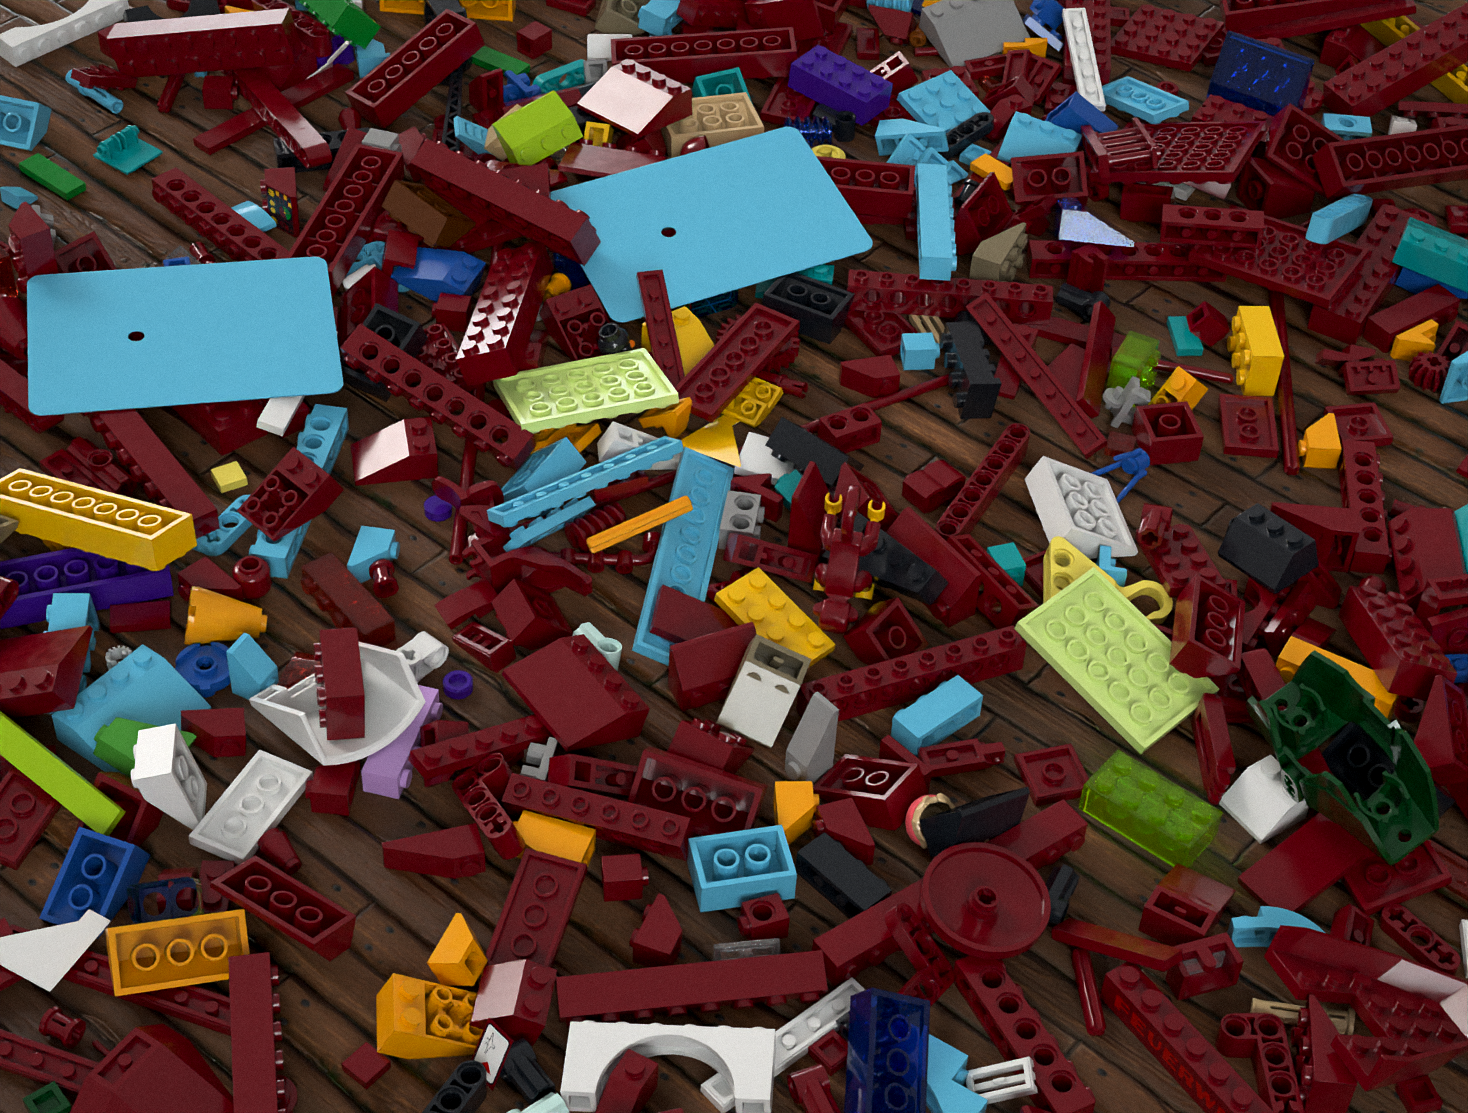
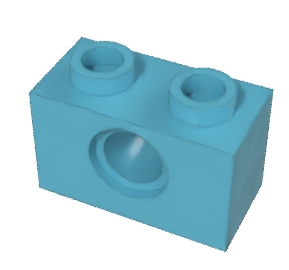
[1321,113,1372,140]

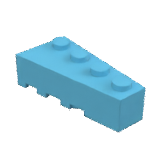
[43,593,100,714]

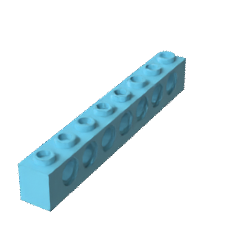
[249,404,349,579]

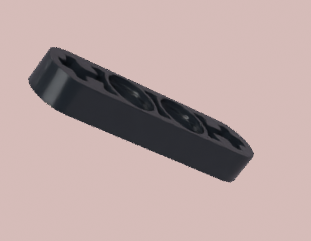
[938,112,994,160]

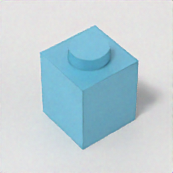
[899,332,940,370]

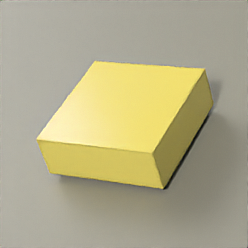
[211,461,248,493]

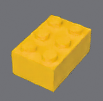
[1227,306,1284,396]

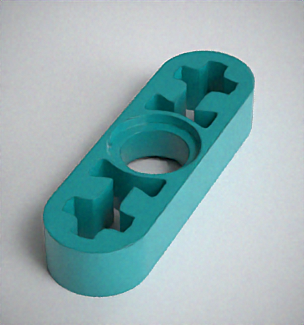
[532,59,585,94]

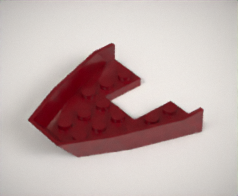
[1264,925,1468,1092]

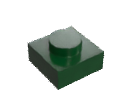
[22,1081,72,1113]

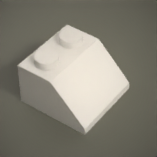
[1219,755,1310,844]

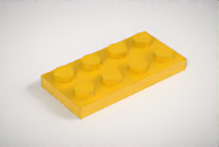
[714,567,836,668]

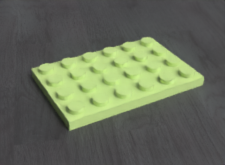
[493,348,679,434]
[1014,567,1219,755]

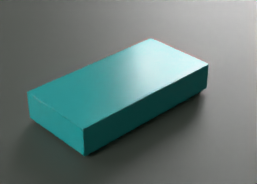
[1166,316,1203,356]

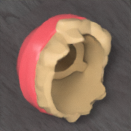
[905,793,955,849]

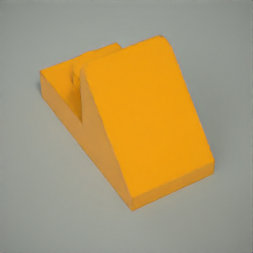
[1390,319,1439,361]
[638,397,692,439]

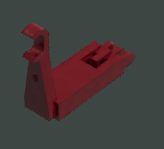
[1191,693,1254,805]

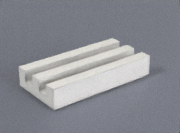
[966,1057,1038,1104]

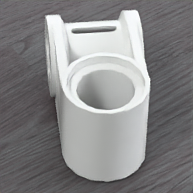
[396,631,449,683]

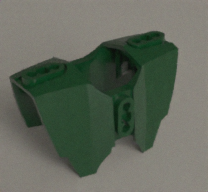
[1245,650,1439,866]

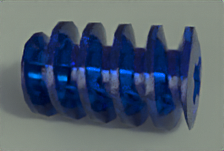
[783,116,832,147]

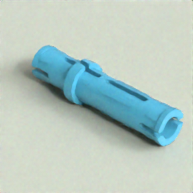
[65,70,123,114]

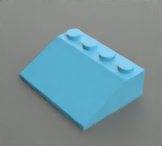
[52,644,212,775]

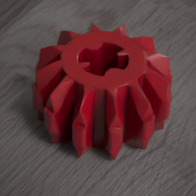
[1408,350,1451,393]

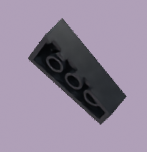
[939,322,1002,419]
[822,512,949,605]

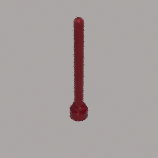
[1109,345,1234,384]

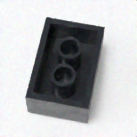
[340,303,428,402]

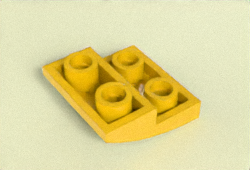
[721,377,783,428]

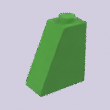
[93,717,197,778]

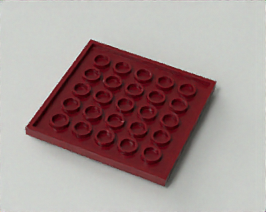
[1090,121,1267,185]

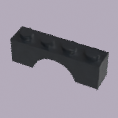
[123,0,221,23]

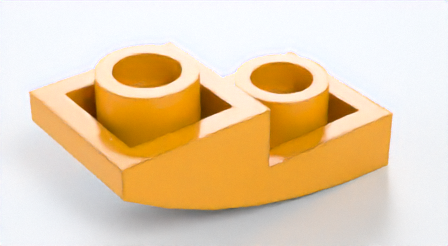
[1002,38,1048,58]

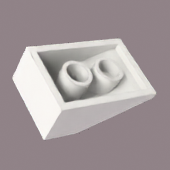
[131,723,207,830]

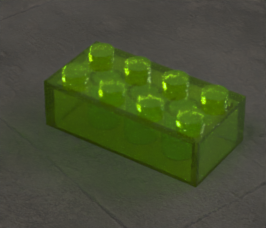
[1079,749,1223,868]

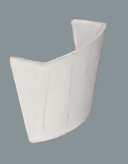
[249,642,426,766]

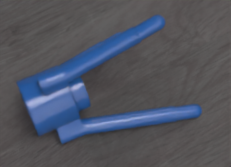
[1091,448,1150,503]

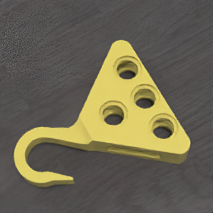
[1043,536,1173,625]

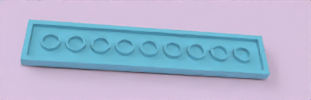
[632,447,734,666]

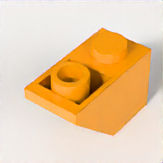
[1148,366,1208,410]
[427,913,488,986]

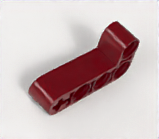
[452,753,525,860]
[1215,1013,1304,1113]

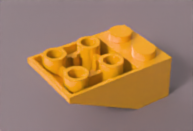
[376,973,483,1059]

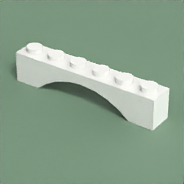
[0,0,129,67]

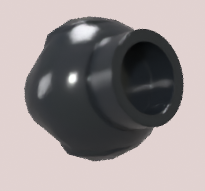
[598,323,635,355]

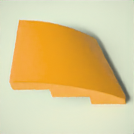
[501,423,602,454]

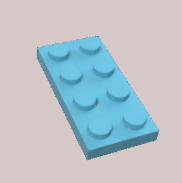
[1102,76,1189,124]

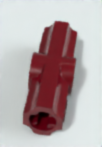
[67,436,137,497]

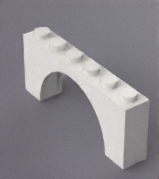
[560,1020,776,1113]

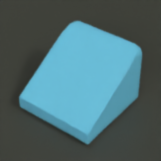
[0,187,38,209]

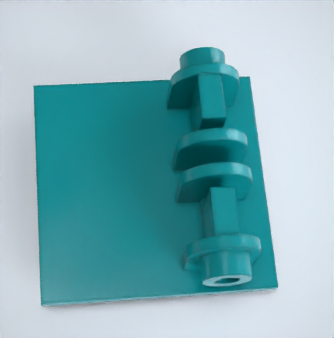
[93,125,163,175]

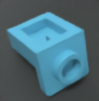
[1096,545,1127,587]

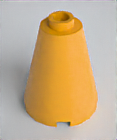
[184,586,267,645]

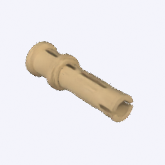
[1250,998,1355,1035]

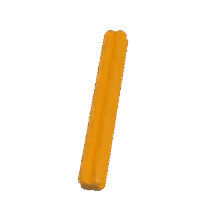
[586,496,693,554]

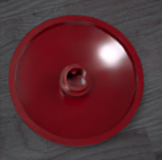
[920,842,1051,959]

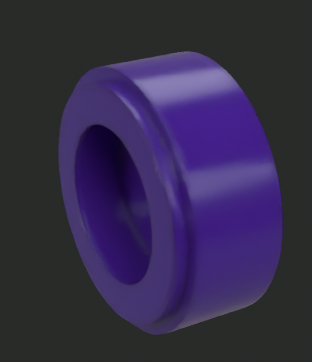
[424,495,452,522]
[443,670,473,700]

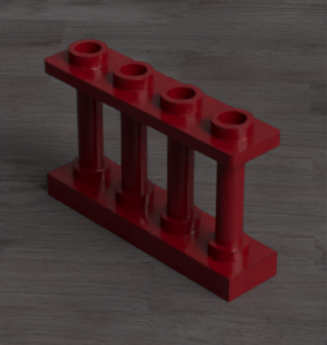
[1081,117,1161,179]

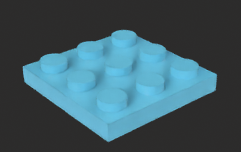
[897,70,990,134]

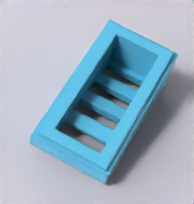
[454,116,493,155]

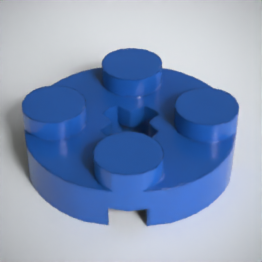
[175,642,231,698]

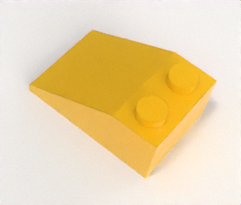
[641,306,715,376]

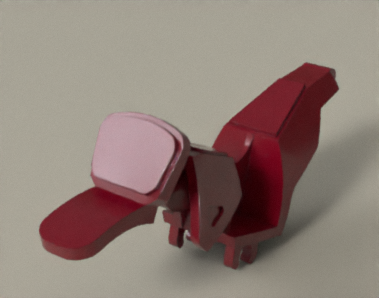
[432,476,593,596]

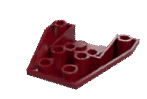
[70,1024,234,1113]

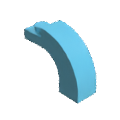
[1227,906,1325,947]

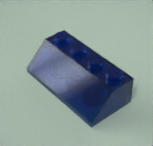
[844,988,930,1113]

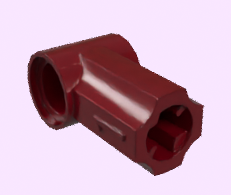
[1137,503,1173,550]
[787,1064,841,1113]

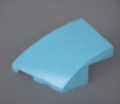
[886,133,969,187]

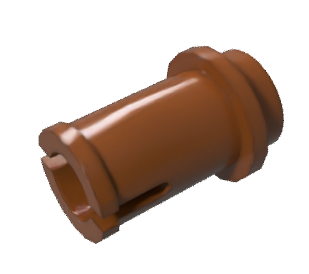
[909,21,926,47]

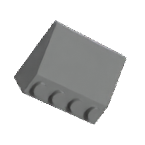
[919,0,1030,68]

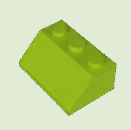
[492,90,583,166]

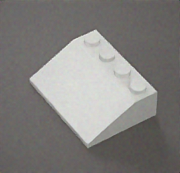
[1025,456,1138,559]

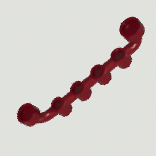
[509,527,661,574]

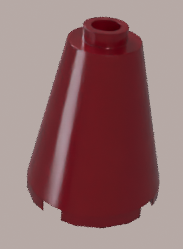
[0,294,28,360]

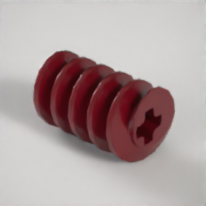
[564,502,627,553]

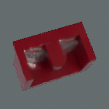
[1165,932,1244,1001]

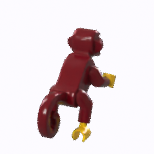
[812,484,885,634]

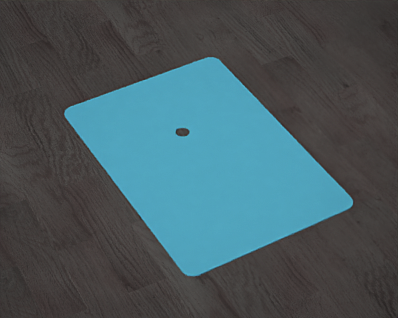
[551,127,873,323]
[27,257,343,416]

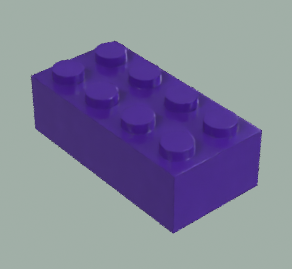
[788,45,893,126]

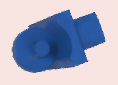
[503,70,541,102]

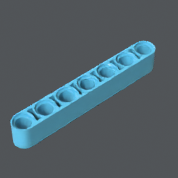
[1305,194,1373,244]

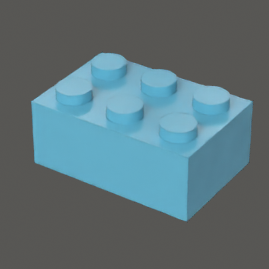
[687,825,797,913]

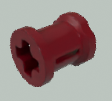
[369,559,399,598]
[38,1006,86,1049]

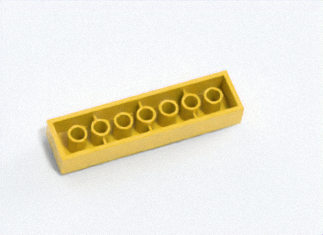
[0,468,197,571]

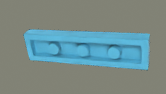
[503,496,596,552]

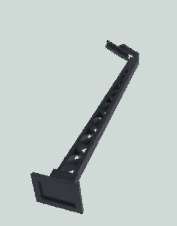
[442,63,463,152]

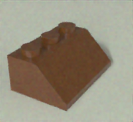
[382,180,476,248]

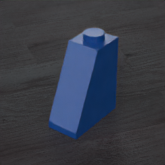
[1045,92,1118,147]

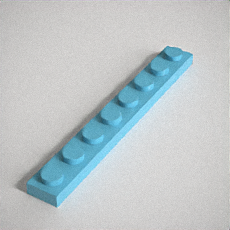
[487,436,684,527]

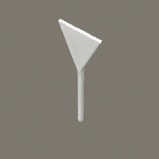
[305,41,349,80]

